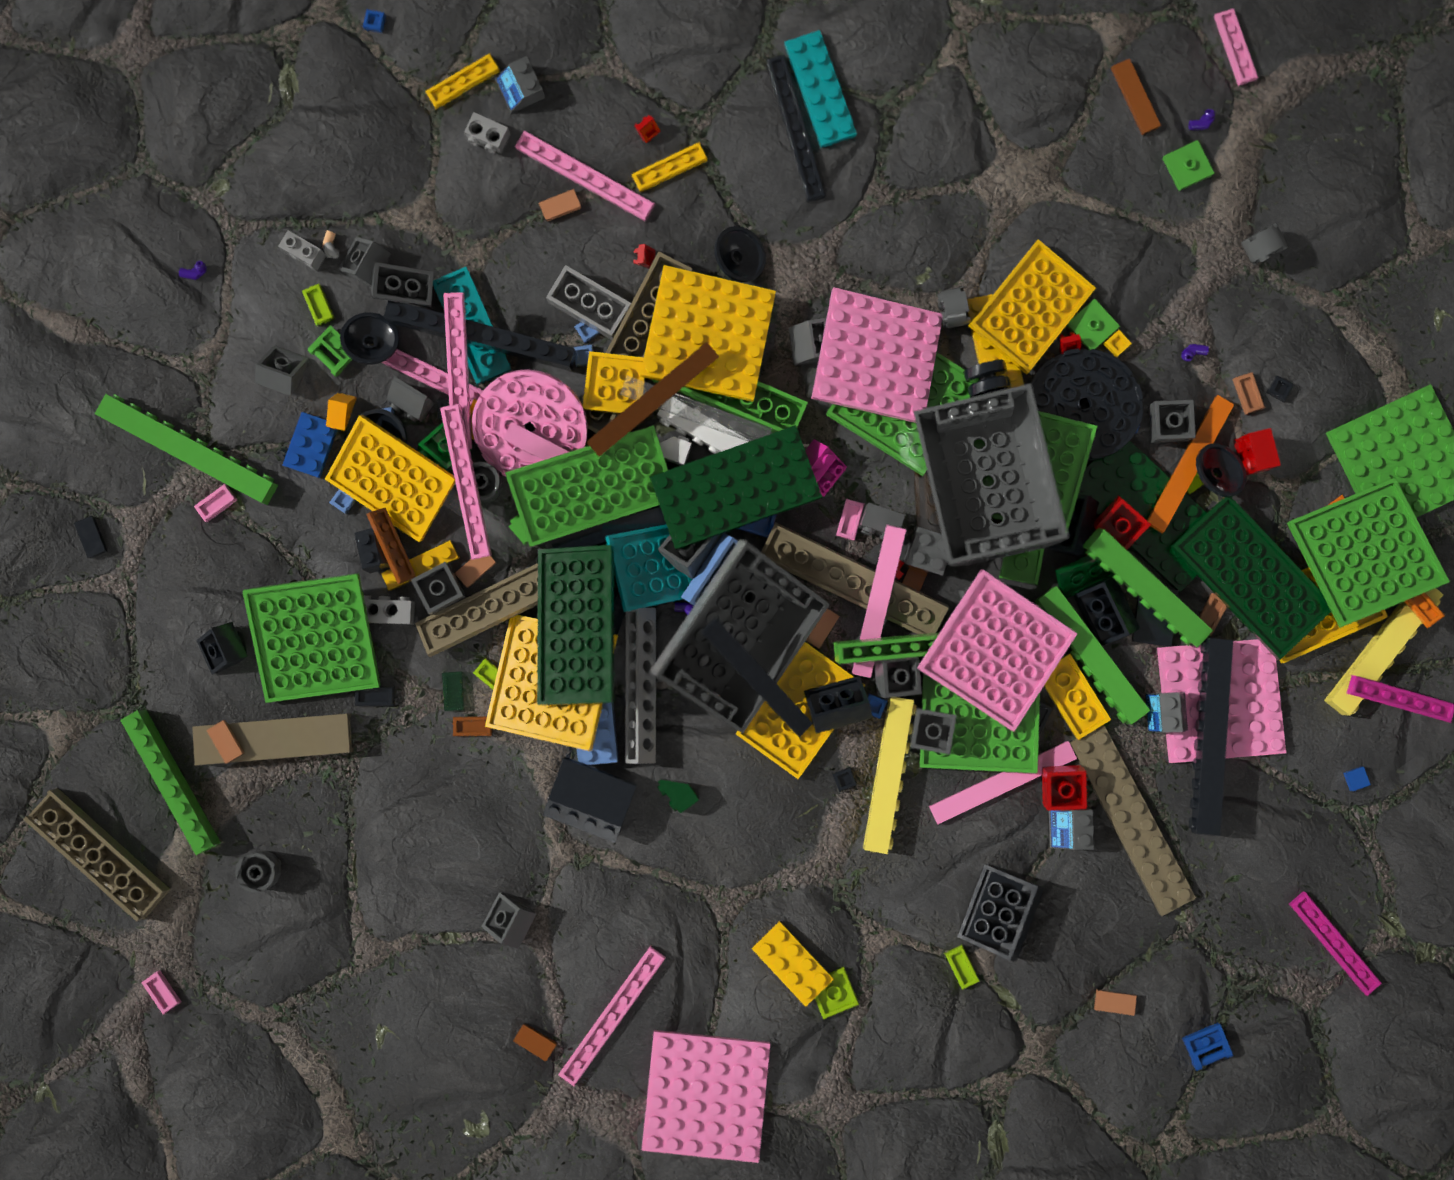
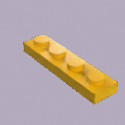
[381,540,459,591]

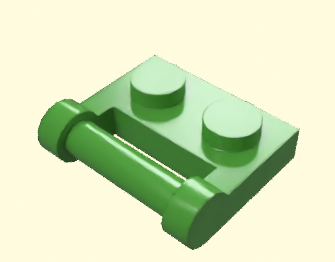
[308,325,352,377]

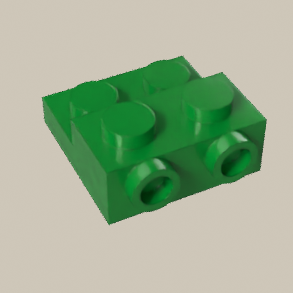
[417,422,473,472]

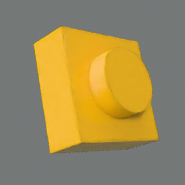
[1104,330,1132,357]

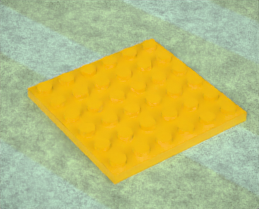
[640,265,776,402]
[485,615,618,751]

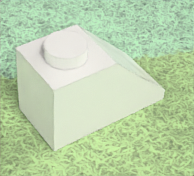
[660,436,692,466]

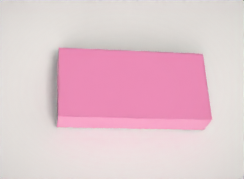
[194,484,238,522]
[836,499,865,541]
[141,970,181,1015]

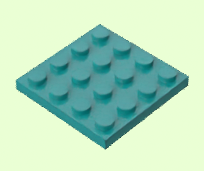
[606,524,692,612]

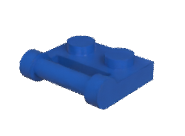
[1182,1023,1233,1071]

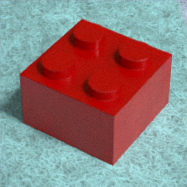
[1235,428,1281,476]
[1093,495,1151,550]
[1042,765,1087,811]

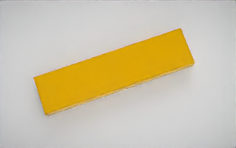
[425,53,500,109]
[632,142,708,193]

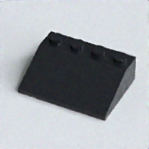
[543,756,637,843]
[957,864,1044,961]

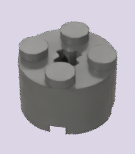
[1240,223,1288,265]
[937,286,971,329]
[473,462,503,503]
[235,850,282,893]

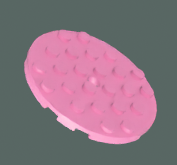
[472,370,588,477]

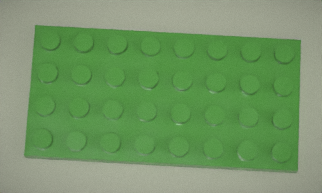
[505,425,668,547]

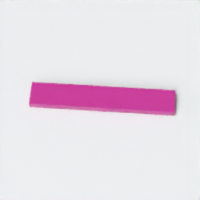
[1346,675,1454,723]
[1289,891,1382,996]

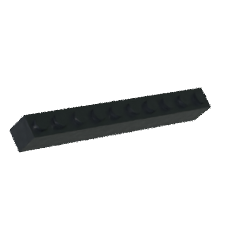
[384,301,577,372]
[1189,638,1233,836]

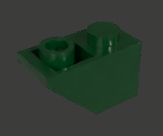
[657,778,700,814]

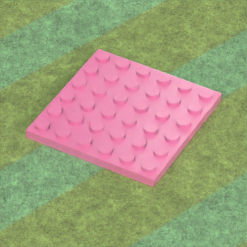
[811,287,942,423]
[917,570,1077,732]
[1157,639,1286,763]
[642,1030,770,1163]

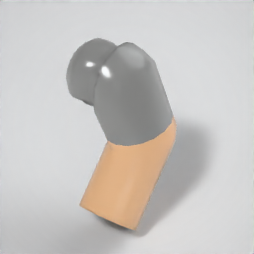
[322,231,339,259]

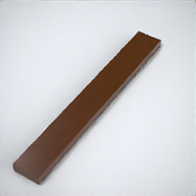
[587,342,719,457]

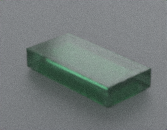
[442,671,465,711]

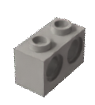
[464,112,511,154]
[278,230,326,271]

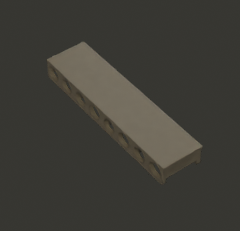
[192,713,354,765]
[23,788,171,922]

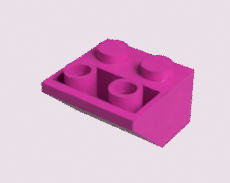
[805,439,847,497]

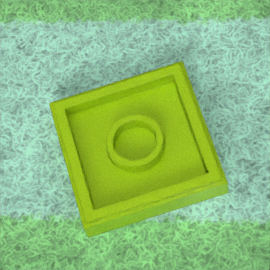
[815,967,859,1019]

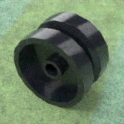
[963,360,1011,398]

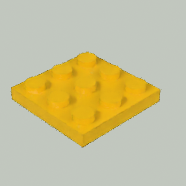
[583,351,645,414]

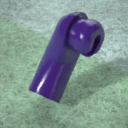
[1188,109,1215,130]
[179,261,207,280]
[1181,344,1209,362]
[675,602,694,615]

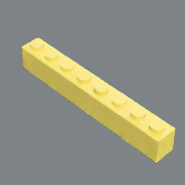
[1324,588,1444,715]
[863,697,916,854]

